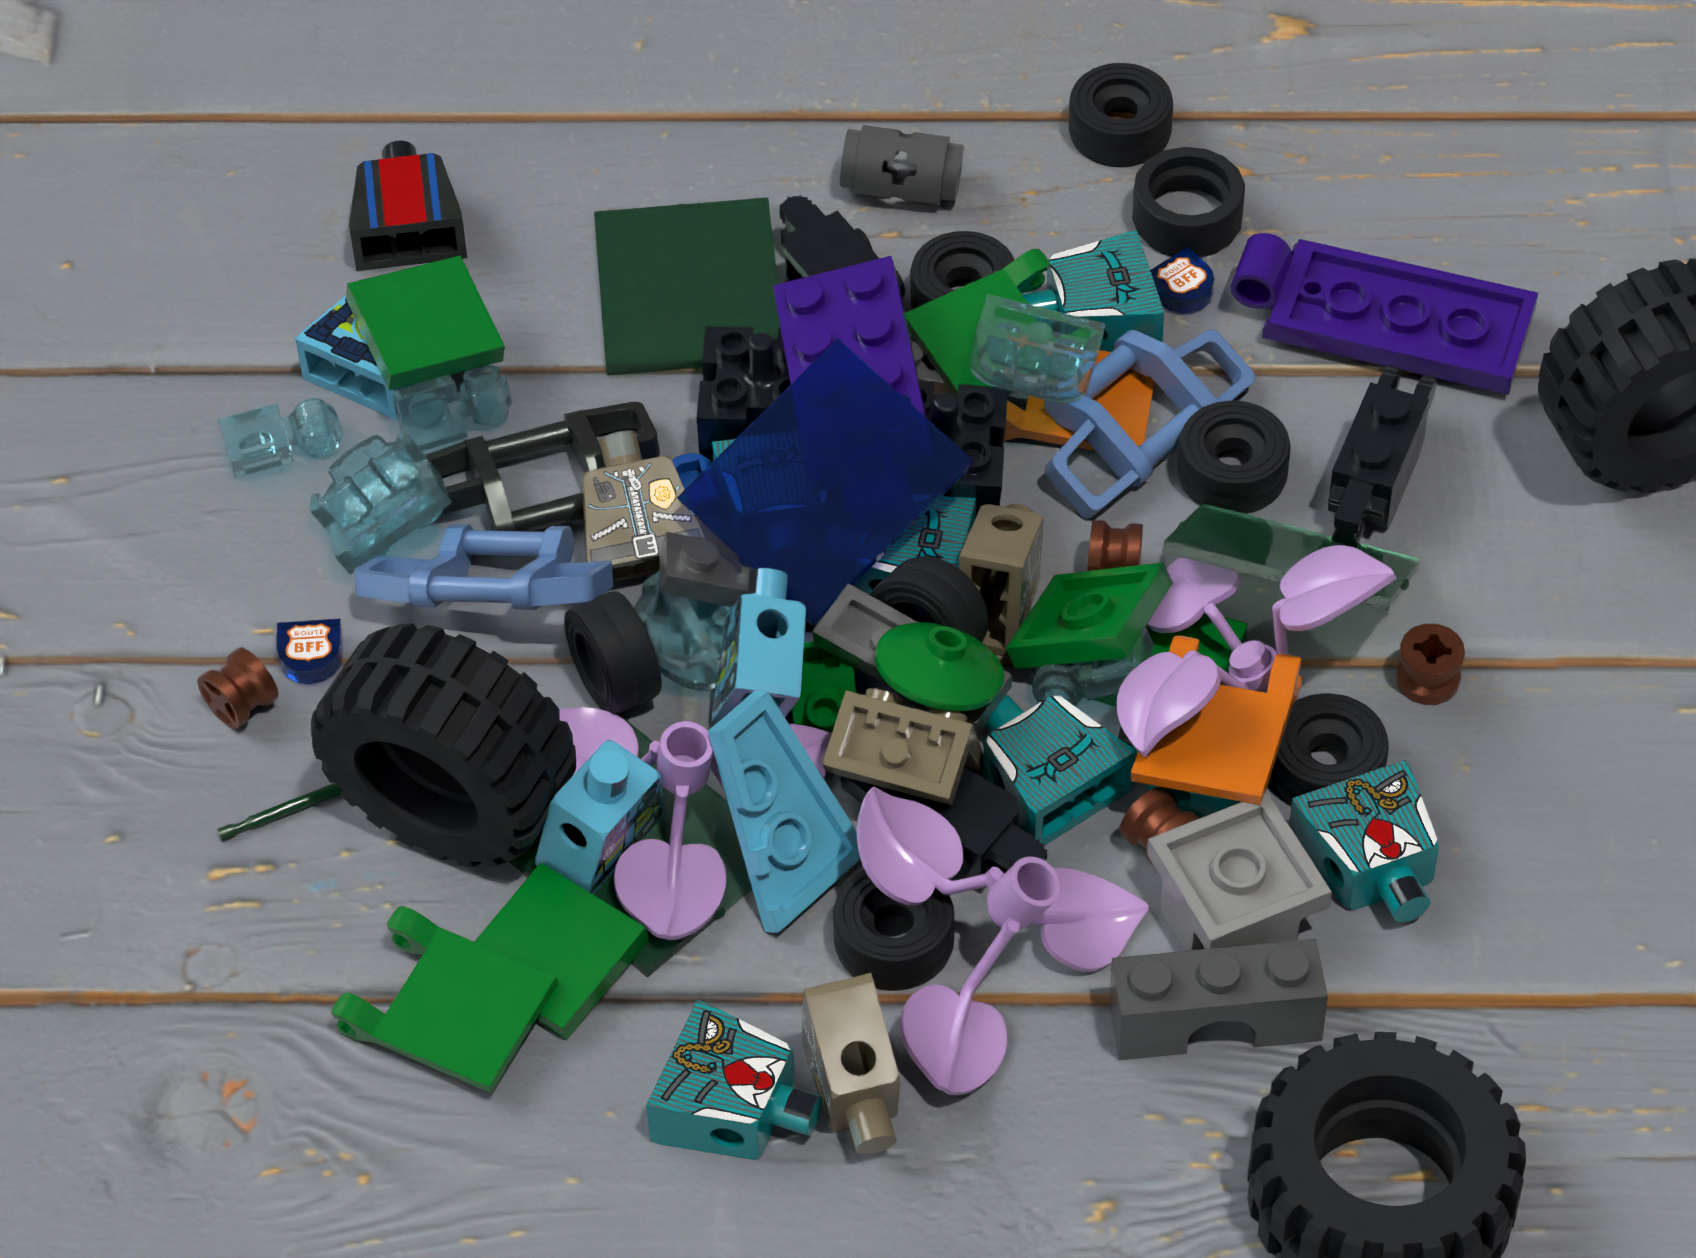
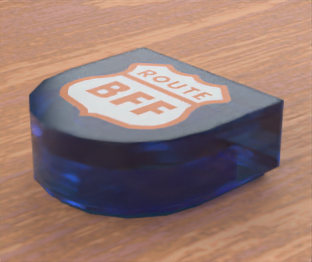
[1150,247,1215,314]
[277,618,343,684]

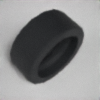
[1132,147,1245,257]

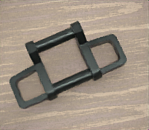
[408,401,660,532]

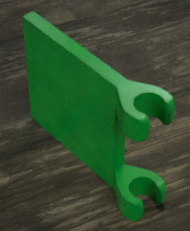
[905,248,1103,396]
[331,906,558,1093]

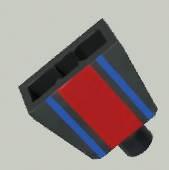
[349,140,468,271]

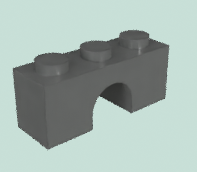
[1109,939,1328,1060]

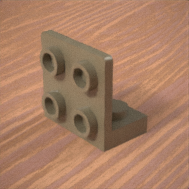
[822,688,983,806]

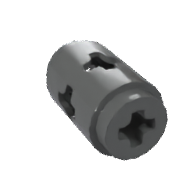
[840,125,964,206]

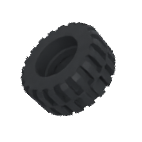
[1538,258,1696,492]
[311,623,576,867]
[1247,1032,1526,1258]

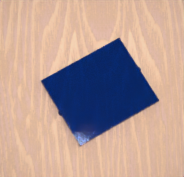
[677,338,974,626]

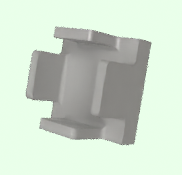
[1147,792,1332,951]

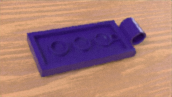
[1230,233,1538,395]
[773,256,936,534]

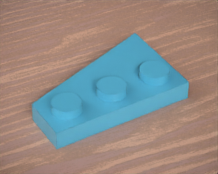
[708,691,861,933]

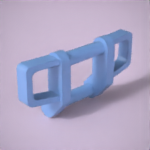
[1044,329,1255,519]
[354,524,613,610]

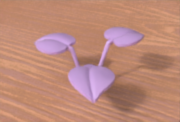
[1117,545,1397,757]
[560,707,832,940]
[857,787,1149,1095]

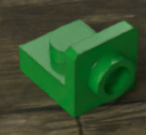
[792,641,856,732]

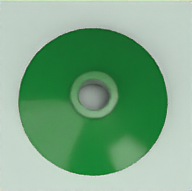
[874,622,1004,711]

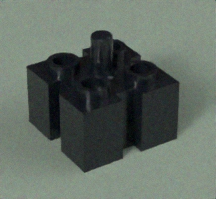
[696,326,800,467]
[906,381,1008,516]

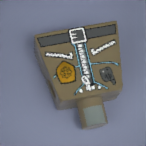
[583,431,705,582]
[959,504,1044,657]
[802,973,900,1154]

